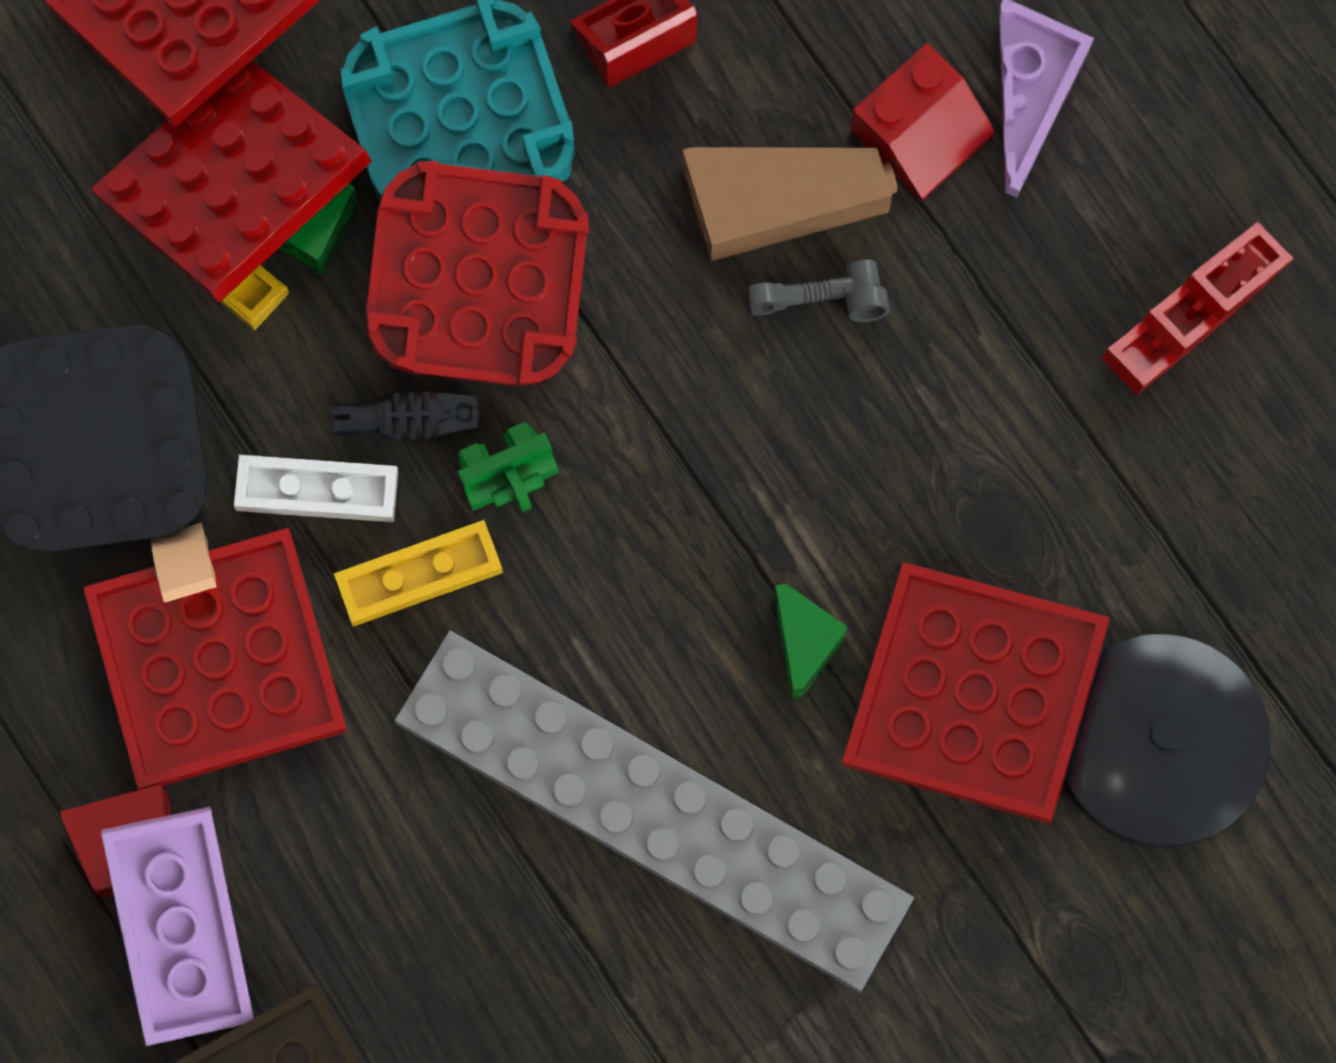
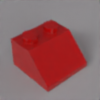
[850,43,995,202]

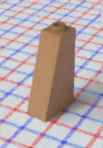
[682,147,897,261]

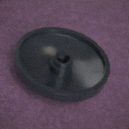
[1063,634,1271,849]

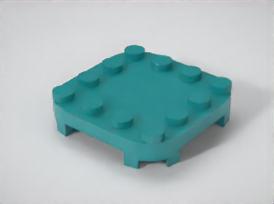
[341,0,575,201]

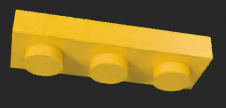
[334,520,503,627]

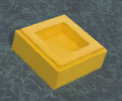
[220,265,289,331]

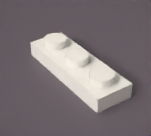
[234,455,398,522]

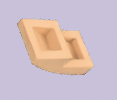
[151,523,217,603]

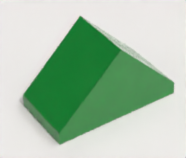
[774,584,848,700]

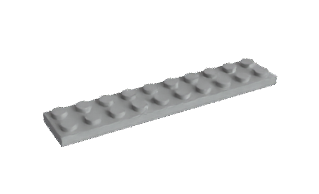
[395,630,915,993]

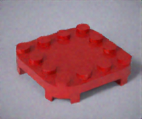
[365,161,589,386]

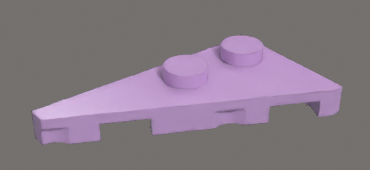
[999,0,1094,198]

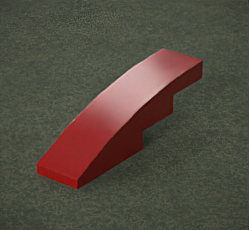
[1101,222,1294,395]

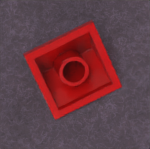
[569,0,697,89]

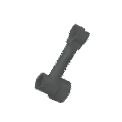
[748,260,890,322]

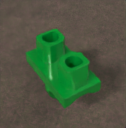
[458,422,559,512]

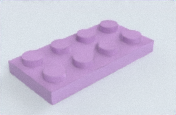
[102,807,254,1046]

